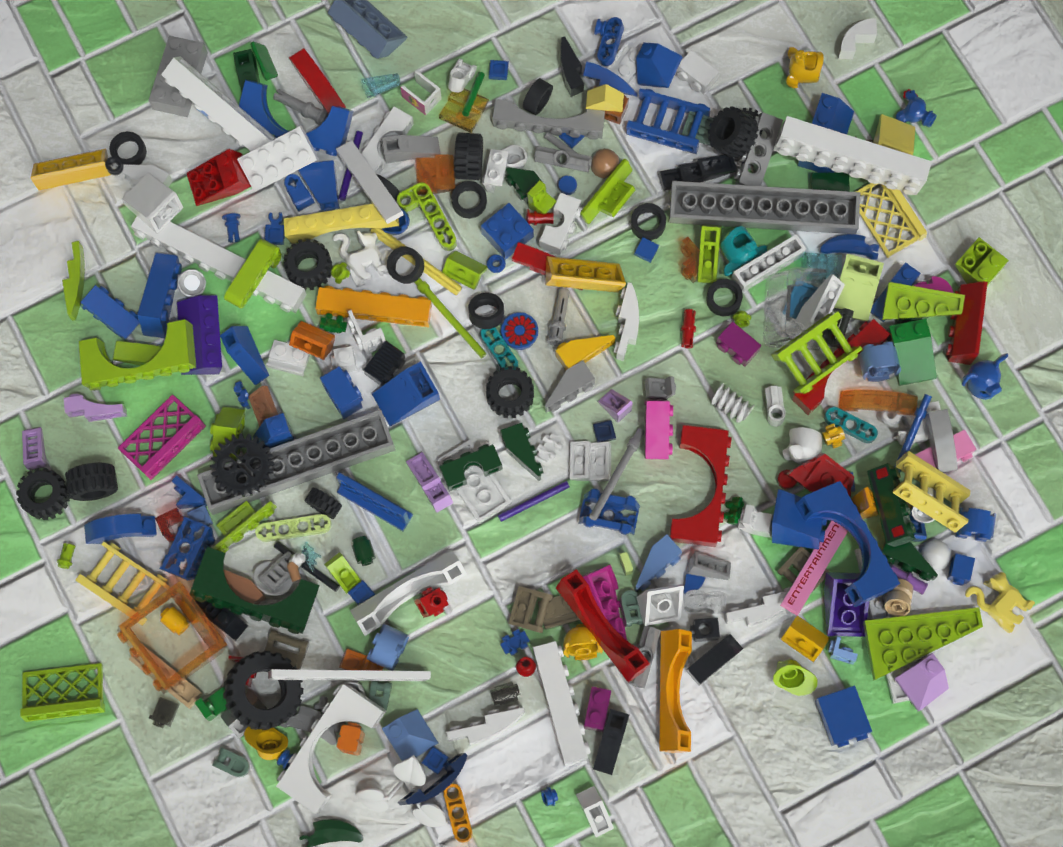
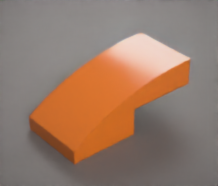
[339,649,384,671]

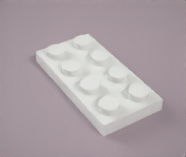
[237,126,319,192]
[438,440,512,524]

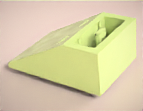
[834,254,884,322]

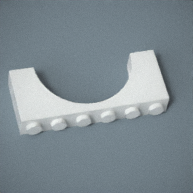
[276,684,386,814]

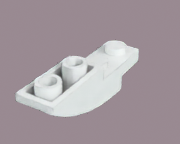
[614,282,639,361]
[724,587,791,627]
[447,705,525,746]

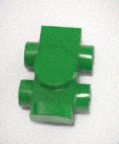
[319,313,347,334]
[724,497,744,525]

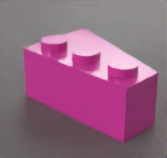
[645,399,673,459]

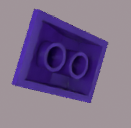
[824,572,869,637]

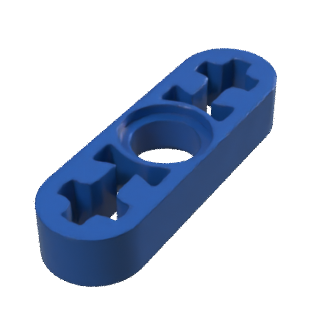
[597,17,624,66]

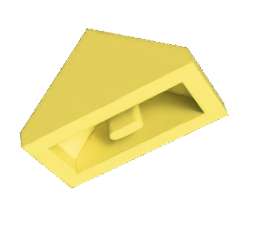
[586,84,624,112]

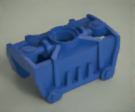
[578,489,640,535]
[159,516,215,581]

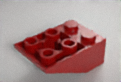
[187,149,251,206]

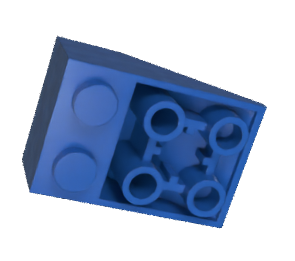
[372,361,440,426]

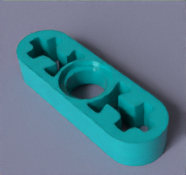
[481,327,518,370]
[824,407,878,443]

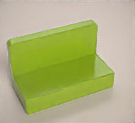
[442,251,488,290]

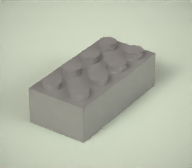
[149,35,208,117]

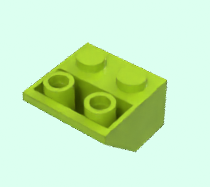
[955,237,1009,287]

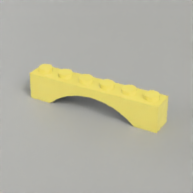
[284,204,399,244]

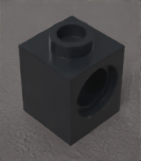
[690,618,720,642]

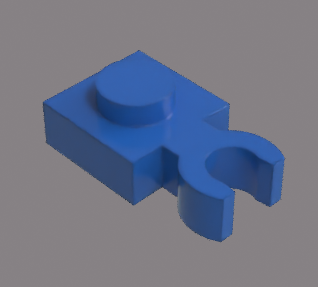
[265,213,285,245]

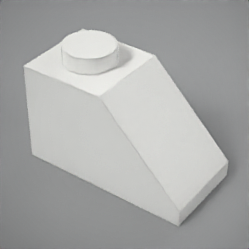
[576,786,614,837]

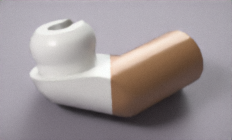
[287,553,305,582]

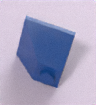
[636,42,683,88]

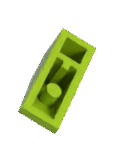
[697,224,722,283]

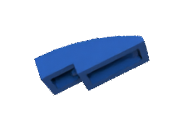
[583,61,638,97]

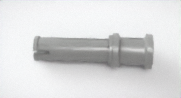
[273,89,327,125]
[547,288,570,346]

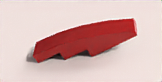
[289,48,346,115]
[512,242,583,290]

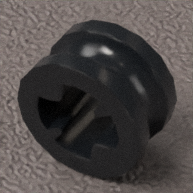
[105,156,124,175]

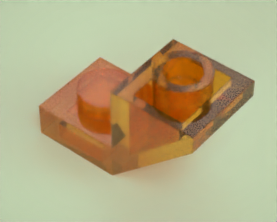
[681,237,700,283]

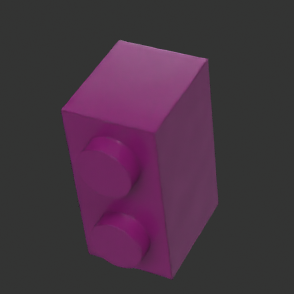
[716,321,762,367]
[584,687,611,732]

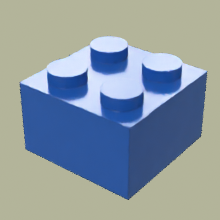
[481,203,534,260]
[320,366,363,420]

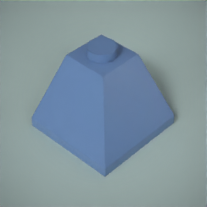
[382,709,439,761]

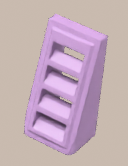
[22,427,46,470]

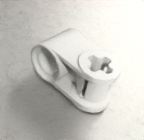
[448,59,477,93]

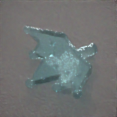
[302,542,321,573]

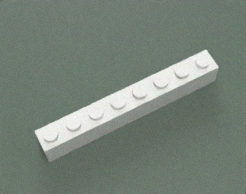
[161,56,276,152]

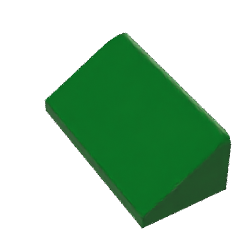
[251,41,278,81]

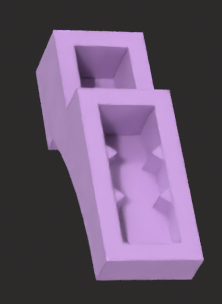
[64,394,127,422]
[406,452,453,512]

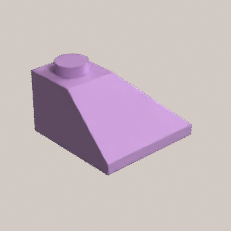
[894,653,949,711]

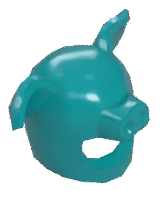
[720,226,767,276]

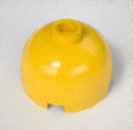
[563,624,603,660]

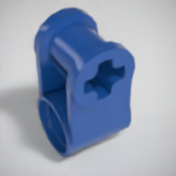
[284,174,315,212]

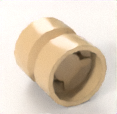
[884,579,913,617]

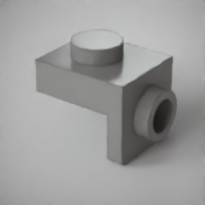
[645,376,676,400]

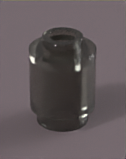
[490,681,521,706]

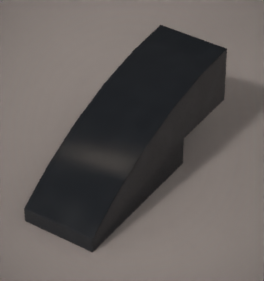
[560,36,584,97]
[686,634,743,686]

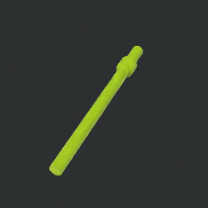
[414,278,487,359]

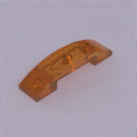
[839,390,918,416]

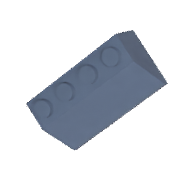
[328,0,408,59]

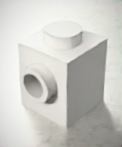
[331,346,357,372]

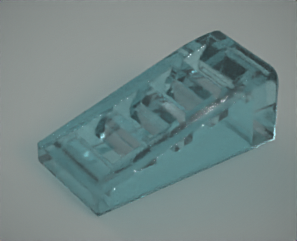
[361,73,401,98]

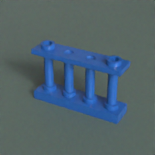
[626,88,710,154]

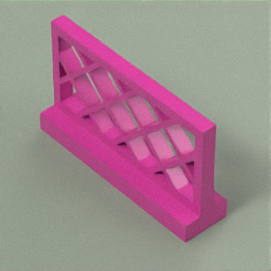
[118,394,206,480]

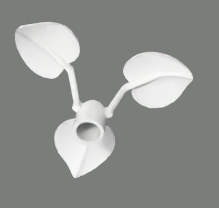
[356,755,449,827]

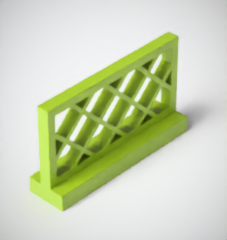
[20,663,105,722]

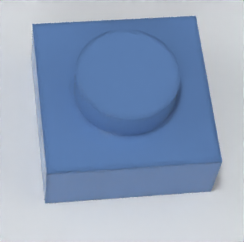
[187,505,213,529]

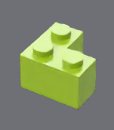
[210,407,245,461]

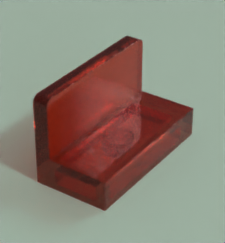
[155,508,184,543]

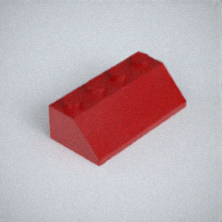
[946,281,988,365]

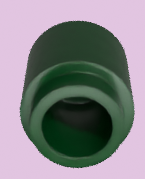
[352,536,376,566]

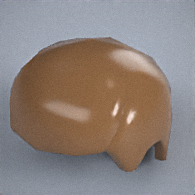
[591,148,620,178]

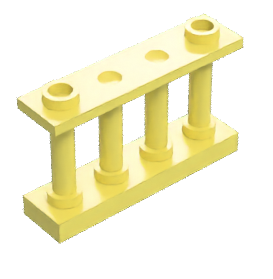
[893,451,970,533]
[76,541,170,626]

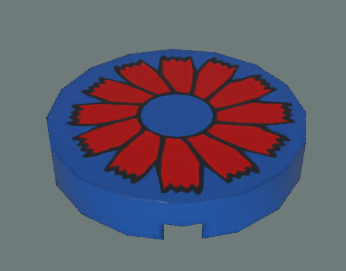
[501,312,538,350]

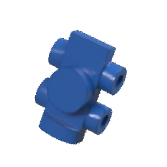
[234,381,250,409]
[500,629,530,656]

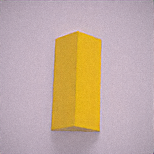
[31,149,111,190]
[545,256,626,293]

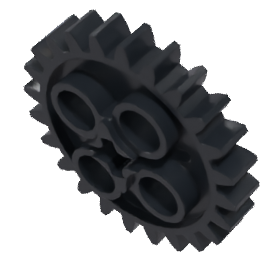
[210,433,275,497]

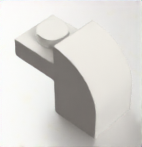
[738,505,773,538]

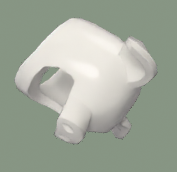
[783,427,822,464]

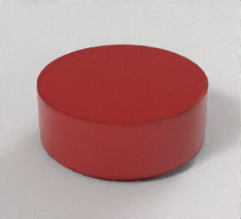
[777,469,797,490]

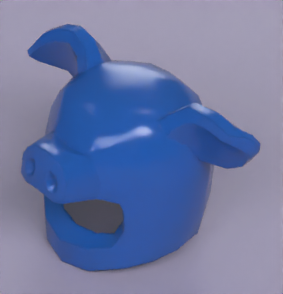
[962,353,1008,400]

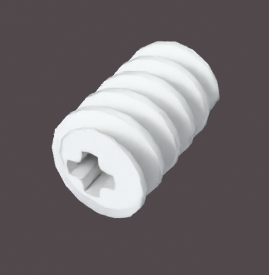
[711,383,755,423]

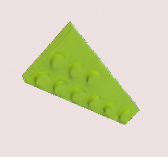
[863,607,983,681]

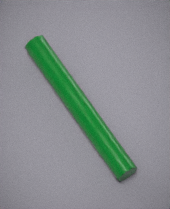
[462,72,485,117]

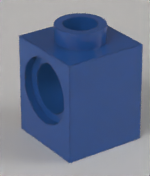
[947,553,975,586]

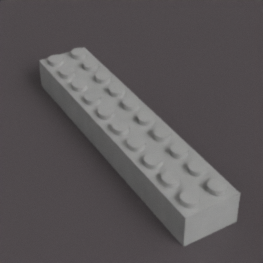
[669,181,860,234]
[197,410,396,515]

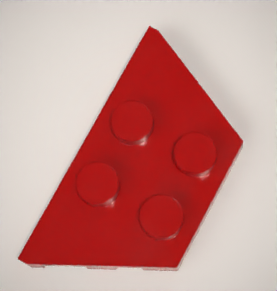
[787,453,854,498]

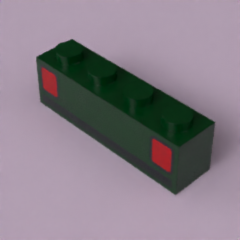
[867,463,916,547]

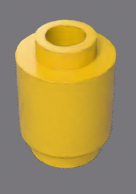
[160,607,190,636]

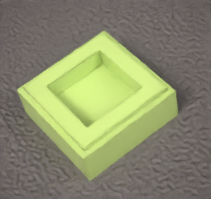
[619,552,633,576]

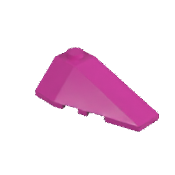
[582,564,627,640]

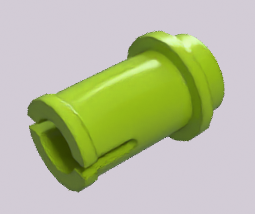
[57,543,76,569]

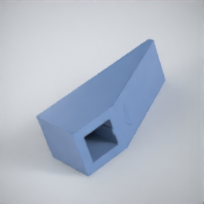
[635,534,682,592]

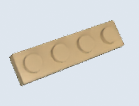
[129,644,203,709]

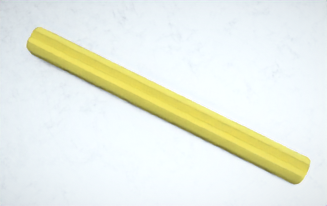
[370,228,462,295]

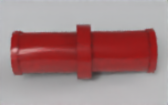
[681,309,696,349]

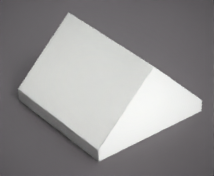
[637,584,684,626]

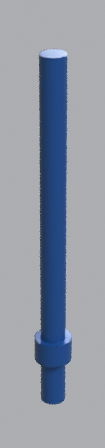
[895,394,932,472]

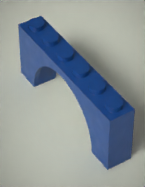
[239,80,354,156]
[796,481,900,607]

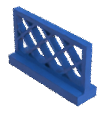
[336,472,413,532]

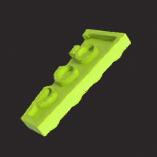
[882,282,965,320]

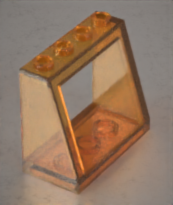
[117,581,227,694]

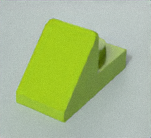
[527,180,557,214]
[324,552,361,594]

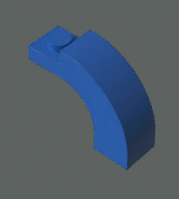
[84,514,157,544]

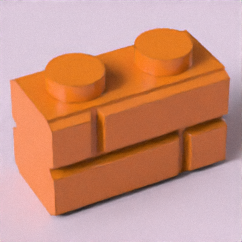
[289,321,335,360]
[336,722,365,756]

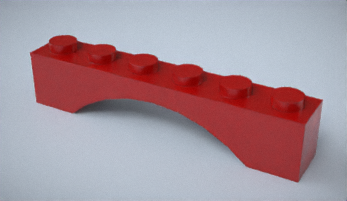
[792,319,890,416]
[556,569,650,683]

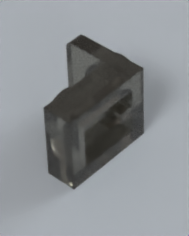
[149,697,179,728]

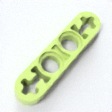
[255,514,332,542]

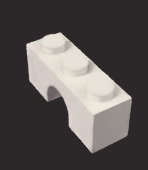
[539,193,583,255]

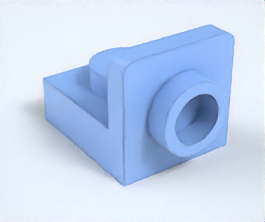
[828,636,858,665]

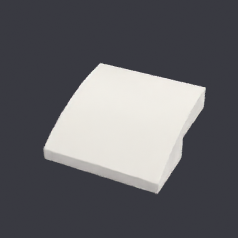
[570,441,611,481]

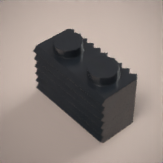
[363,341,406,387]

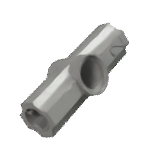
[534,146,592,172]
[628,626,661,689]

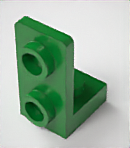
[194,687,227,721]

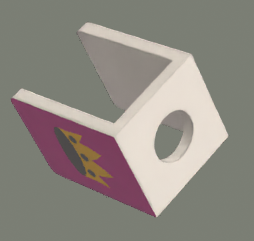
[400,70,442,115]

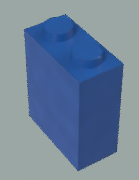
[815,686,872,748]

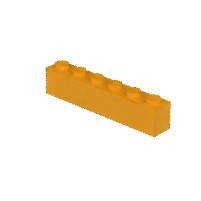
[315,286,432,327]

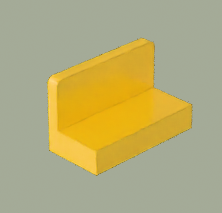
[781,616,830,662]

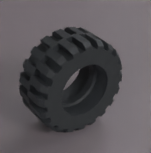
[223,651,304,730]

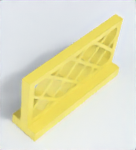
[856,183,927,258]

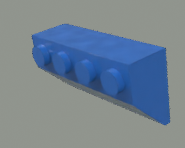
[798,93,854,173]

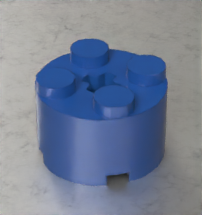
[953,508,996,542]

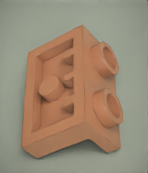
[248,386,278,427]

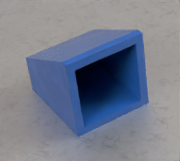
[772,489,827,549]

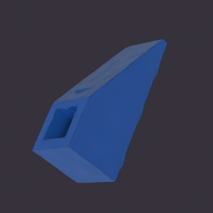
[220,326,269,385]

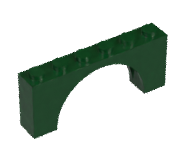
[189,547,320,634]

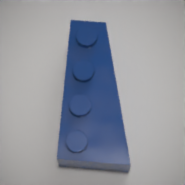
[137,253,182,338]

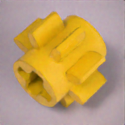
[822,423,846,449]

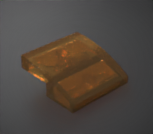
[415,155,455,195]

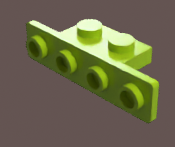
[580,159,635,224]
[212,501,277,553]

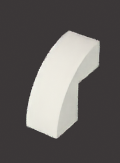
[838,18,877,59]

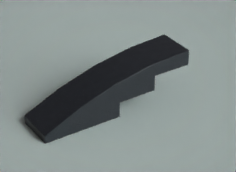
[658,155,737,191]

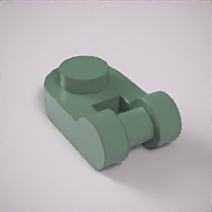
[620,590,643,627]
[369,681,392,711]
[212,747,250,778]

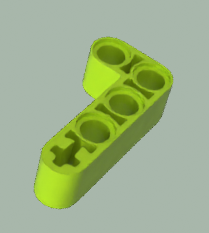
[397,182,457,251]
[224,239,282,309]

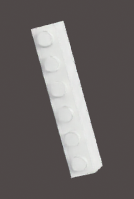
[533,641,591,766]

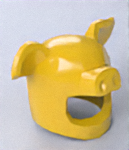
[786,47,824,89]

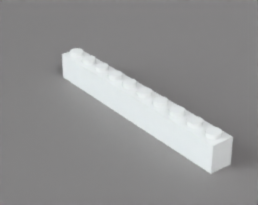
[131,217,307,314]

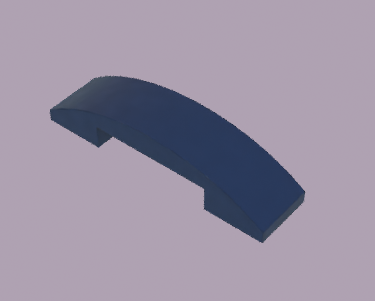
[398,753,467,805]

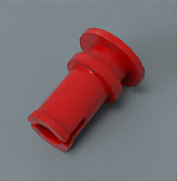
[525,209,554,226]
[516,657,536,677]

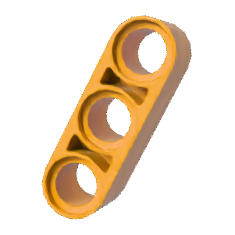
[444,784,473,843]

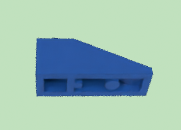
[871,262,921,322]

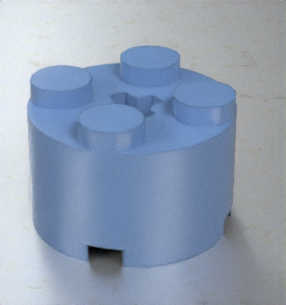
[858,342,901,382]
[367,624,409,671]

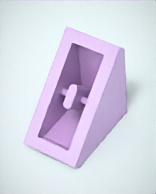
[598,389,633,423]

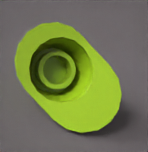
[773,659,818,696]

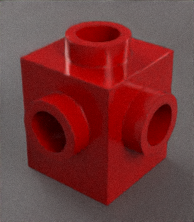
[414,587,449,618]

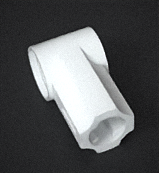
[765,386,786,427]

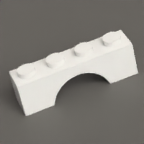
[361,106,414,175]

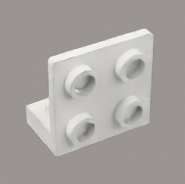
[346,310,386,355]

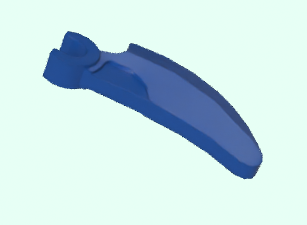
[820,234,879,260]

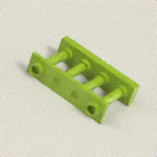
[771,311,863,394]

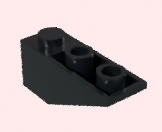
[189,599,248,641]
[593,709,630,775]

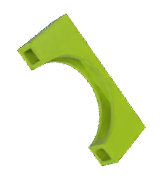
[79,319,196,391]

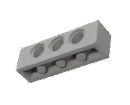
[734,112,783,186]

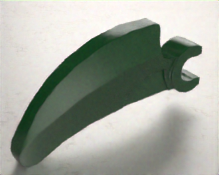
[299,819,364,847]

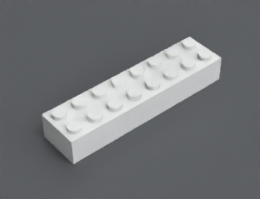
[774,116,932,195]

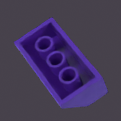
[176,295,222,375]

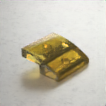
[439,88,489,133]

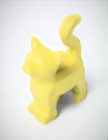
[965,572,1035,633]

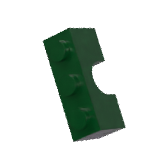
[439,444,503,492]

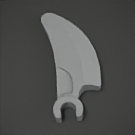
[280,706,337,745]

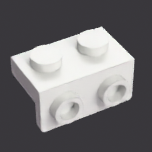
[482,149,509,193]

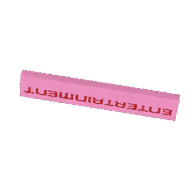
[780,521,848,616]

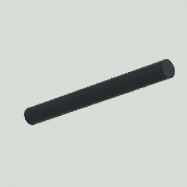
[274,541,340,592]

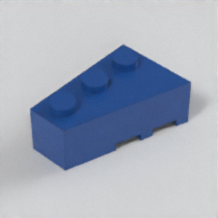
[80,285,140,341]

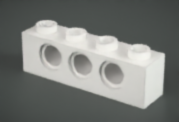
[731,234,807,293]

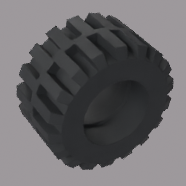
[708,106,759,158]
[454,132,483,180]
[283,239,333,291]
[486,366,534,418]
[65,462,118,501]
[16,468,70,520]

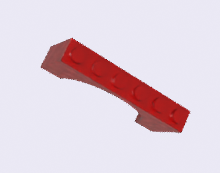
[670,425,732,547]

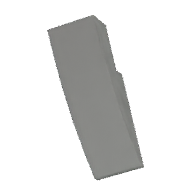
[926,409,958,473]

